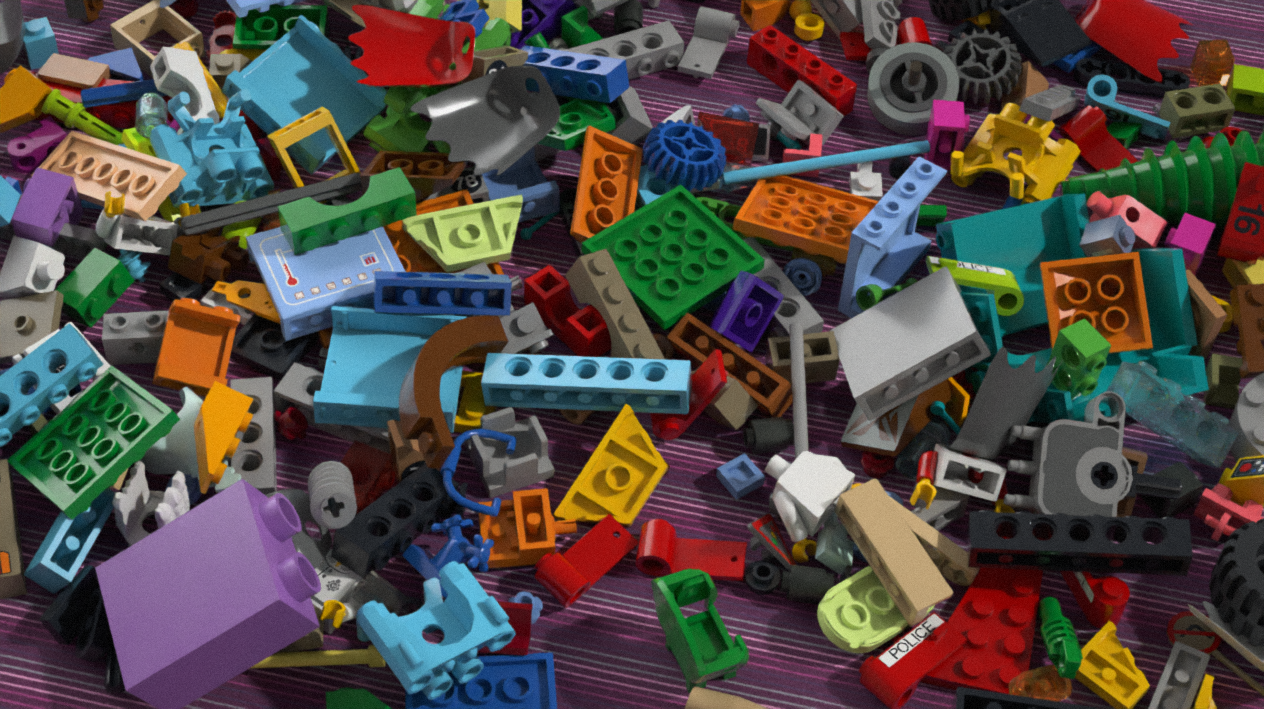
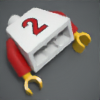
[910,444,1015,513]

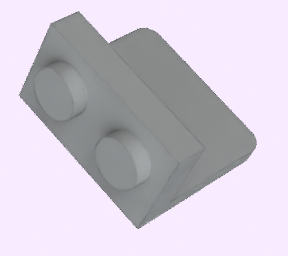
[756,80,844,145]

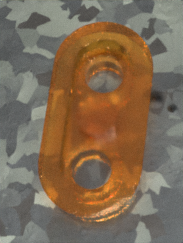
[1009,665,1072,702]

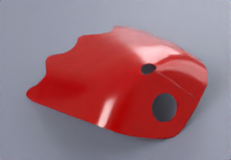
[1074,0,1193,82]
[348,5,475,88]

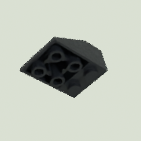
[989,0,1091,67]

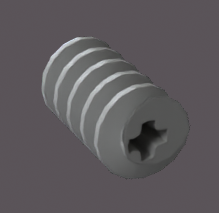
[307,461,357,529]

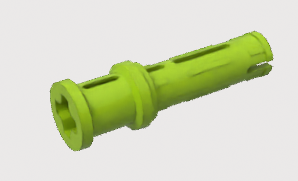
[41,88,124,145]

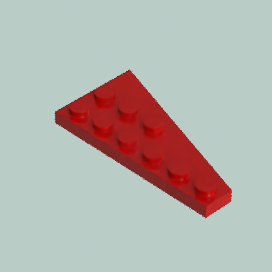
[919,536,1045,697]

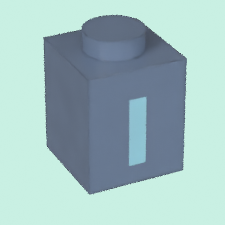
[1079,215,1136,257]

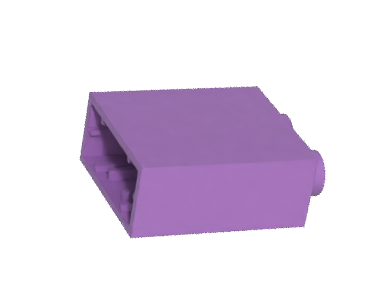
[95,479,321,709]

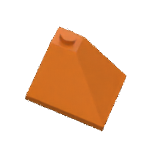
[1040,252,1153,354]

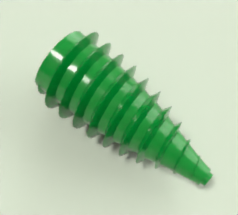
[1061,130,1264,232]

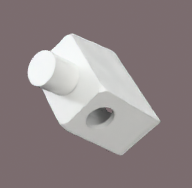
[0,236,65,300]

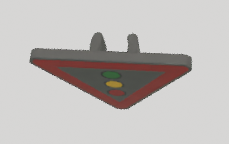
[747,512,797,571]

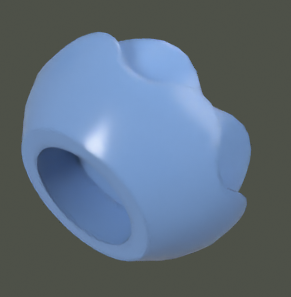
[783,258,822,296]

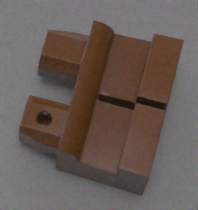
[168,228,249,284]

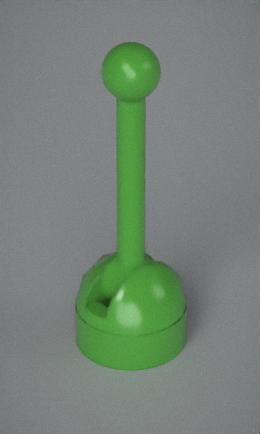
[856,278,918,311]

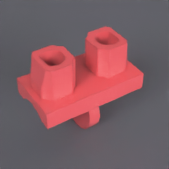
[1193,483,1264,542]

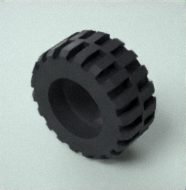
[1209,519,1264,647]

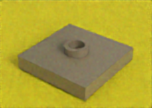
[0,290,64,364]

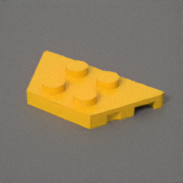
[553,404,668,527]

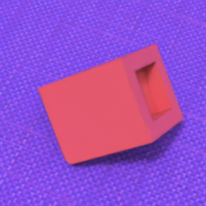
[782,133,822,178]

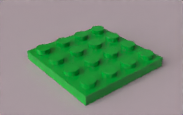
[582,185,765,330]
[7,365,180,520]

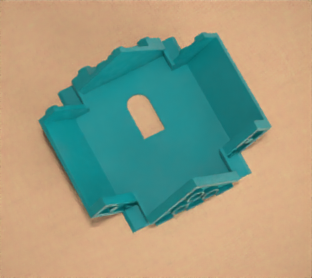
[936,194,1209,424]

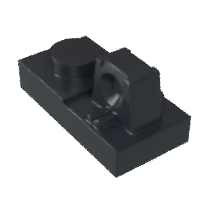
[39,565,100,645]

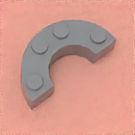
[1227,373,1264,462]

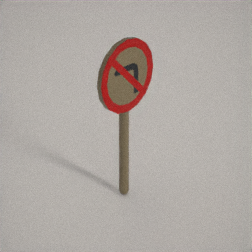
[1166,611,1264,696]

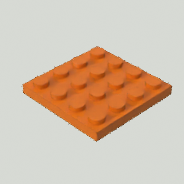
[732,175,879,264]

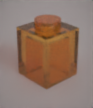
[1190,39,1235,86]

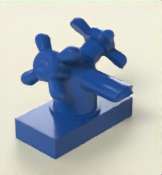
[402,514,494,598]

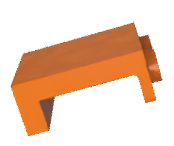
[152,298,241,397]

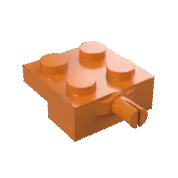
[478,488,577,569]

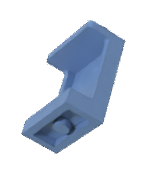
[475,146,560,223]

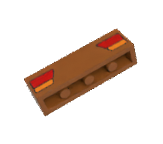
[667,312,793,418]

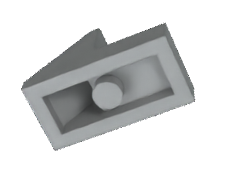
[911,483,969,531]

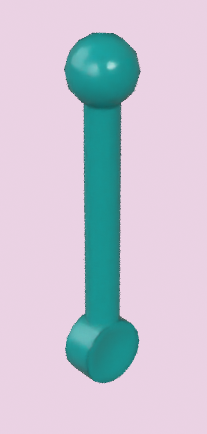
[520,211,559,240]
[930,401,961,435]

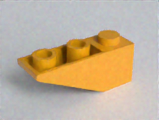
[0,65,53,133]
[194,381,254,494]

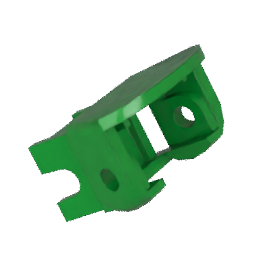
[651,569,749,693]

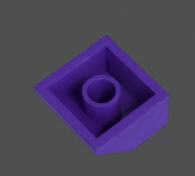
[708,270,784,353]

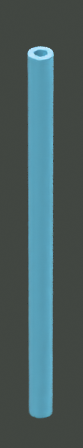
[721,140,930,185]

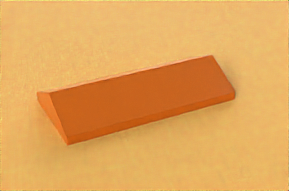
[570,125,643,244]

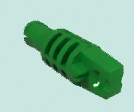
[1038,597,1083,679]

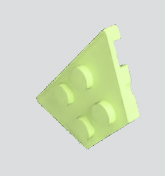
[402,194,523,272]

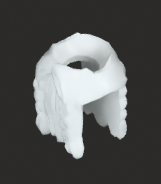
[112,461,190,546]

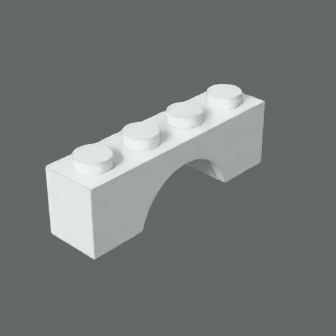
[150,46,220,153]

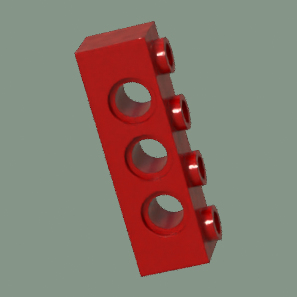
[747,24,857,116]

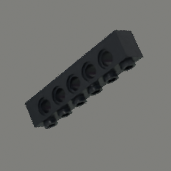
[967,510,1193,576]

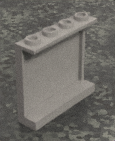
[830,266,991,421]

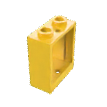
[267,107,361,204]

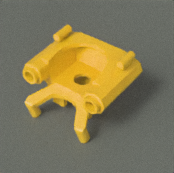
[950,103,1081,205]

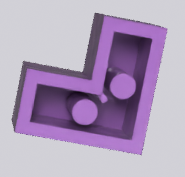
[10,167,84,247]

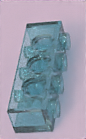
[1106,361,1239,469]

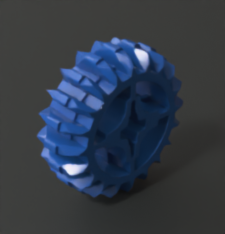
[642,119,727,192]

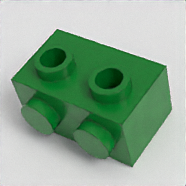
[54,248,134,328]

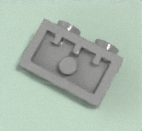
[500,303,554,355]

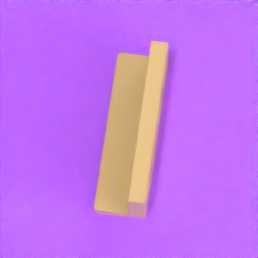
[834,479,953,627]

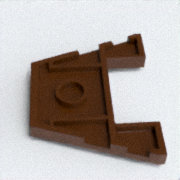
[1230,284,1264,379]

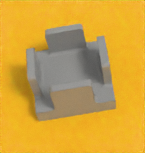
[465,407,554,498]

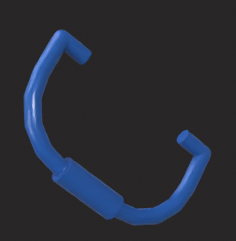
[441,429,517,517]

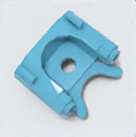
[150,89,274,208]
[356,561,516,700]

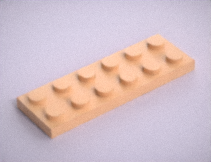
[31,131,187,222]

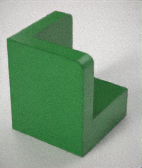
[561,6,603,49]

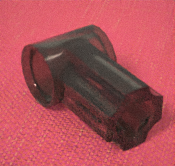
[351,570,424,617]

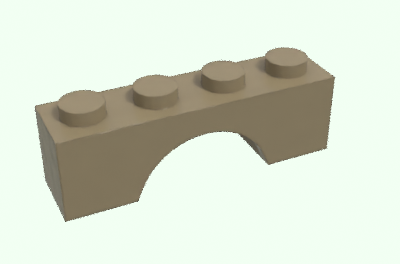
[565,249,665,360]

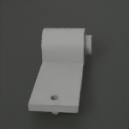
[677,6,739,79]

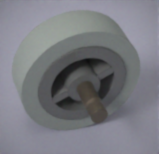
[867,42,959,135]

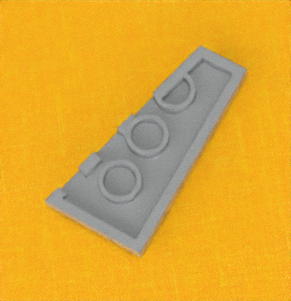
[861,0,902,50]

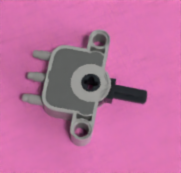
[1004,391,1182,543]

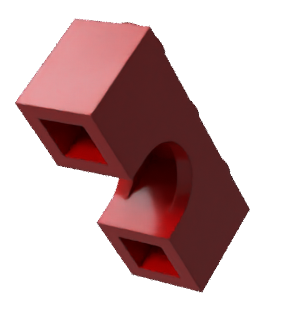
[524,265,611,357]

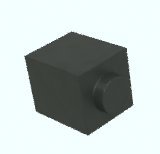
[1141,461,1203,518]

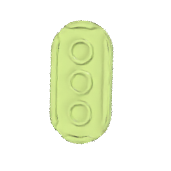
[817,565,935,653]

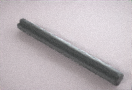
[181,173,362,236]

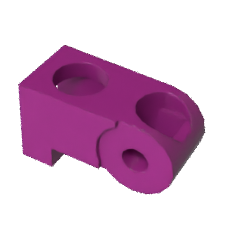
[7,116,66,173]

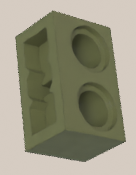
[1159,83,1235,138]

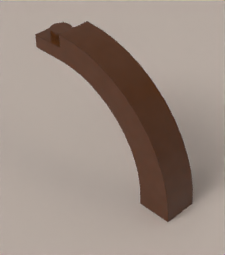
[399,315,509,468]

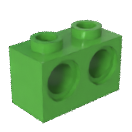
[1047,319,1111,400]

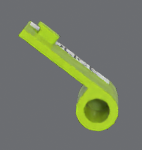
[926,256,1024,316]

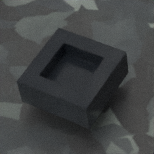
[159,272,207,301]

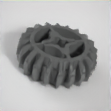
[944,28,1021,105]

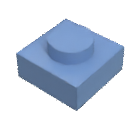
[716,453,765,500]

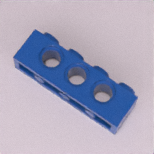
[520,45,630,103]
[373,271,512,316]

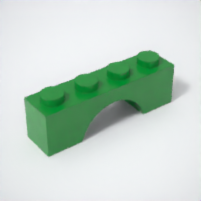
[278,167,417,255]

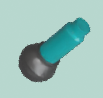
[767,121,802,150]

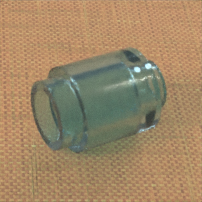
[135,93,168,139]

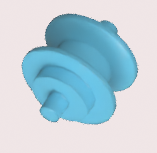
[117,249,151,283]

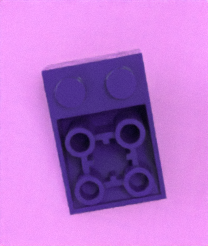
[510,0,577,49]

